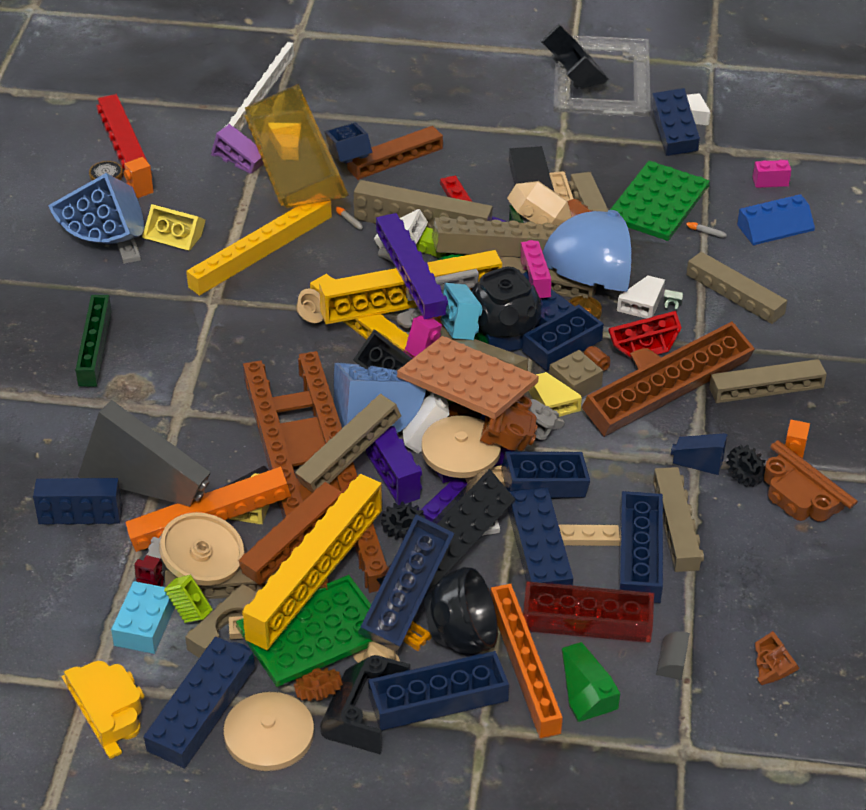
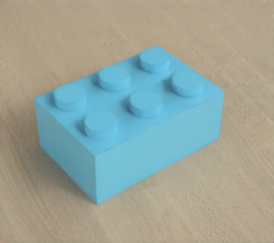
[441,283,482,340]
[111,581,175,654]

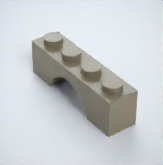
[185,584,257,658]

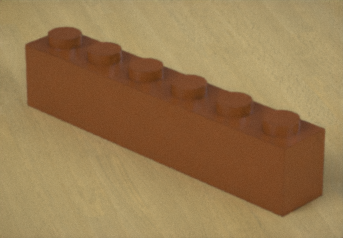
[347,126,443,180]
[238,482,343,585]

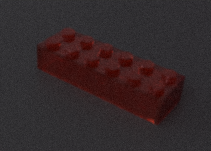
[523,581,654,643]

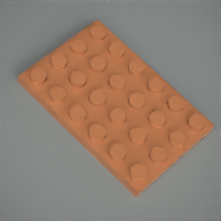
[397,336,539,419]

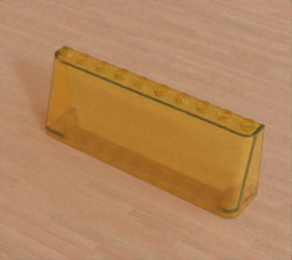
[244,84,349,208]

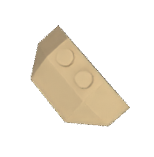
[507,181,572,225]

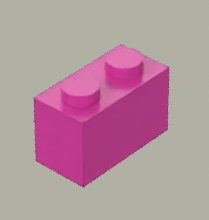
[752,160,792,188]
[405,315,442,357]

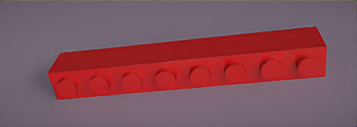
[96,94,147,171]

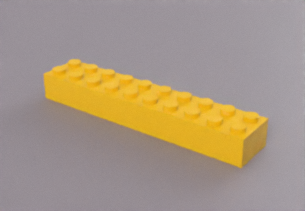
[319,250,502,324]
[242,474,382,650]

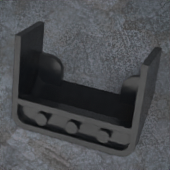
[540,24,609,89]
[320,655,410,755]

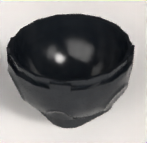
[471,266,542,338]
[424,567,498,654]

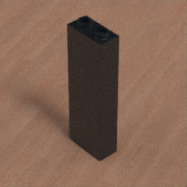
[509,146,554,191]

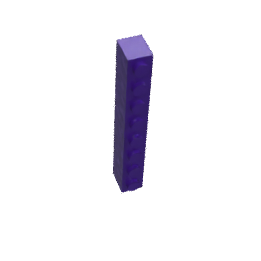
[376,213,448,319]

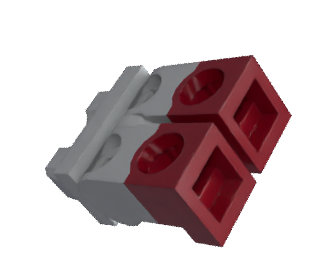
[134,536,169,587]

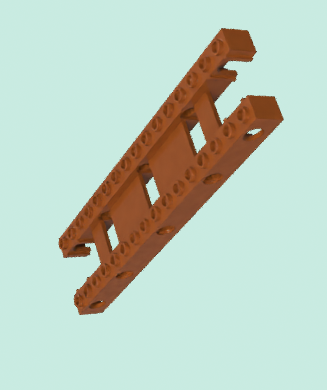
[243,351,387,593]

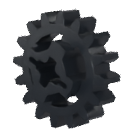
[726,445,766,487]
[381,501,425,540]

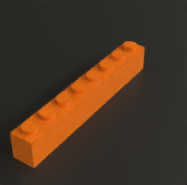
[126,467,291,552]
[490,584,563,738]

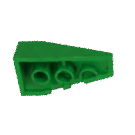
[562,642,620,722]

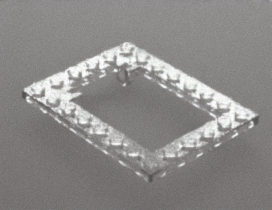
[553,36,650,117]

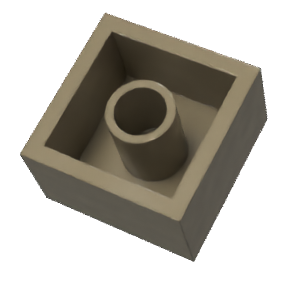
[549,350,603,397]

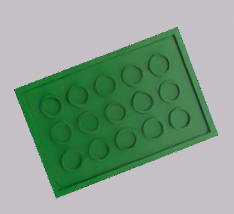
[610,161,710,241]
[236,575,375,687]

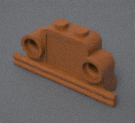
[480,395,538,451]
[764,440,858,521]

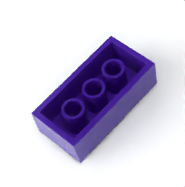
[366,426,422,505]

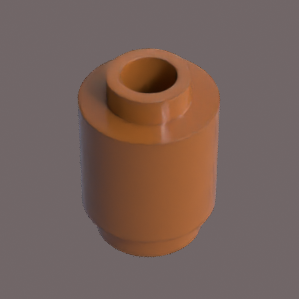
[584,346,611,371]

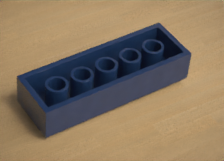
[507,487,574,600]
[618,491,663,603]
[358,514,454,652]
[143,636,255,769]
[368,651,509,730]

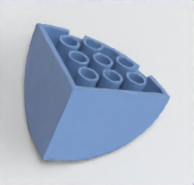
[48,173,144,244]
[543,210,631,292]
[334,363,426,433]

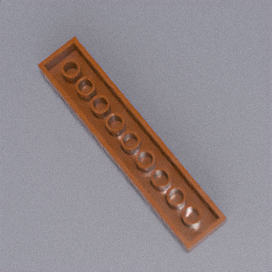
[582,321,755,437]

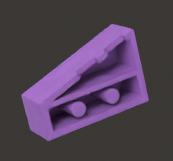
[211,124,267,174]

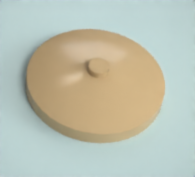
[421,416,501,478]
[159,512,244,586]
[224,692,314,771]

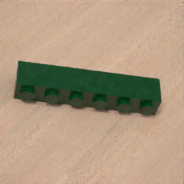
[75,295,112,387]

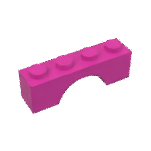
[521,240,551,298]

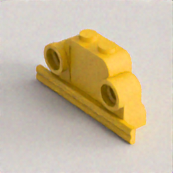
[61,661,144,759]

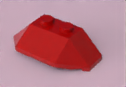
[608,311,682,359]

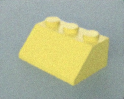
[142,204,206,251]

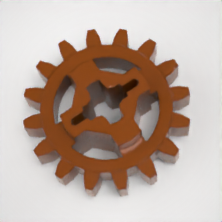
[294,668,343,701]

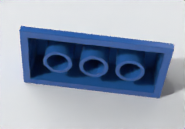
[737,194,815,245]

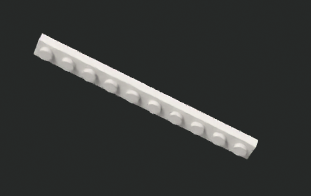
[225,42,294,131]

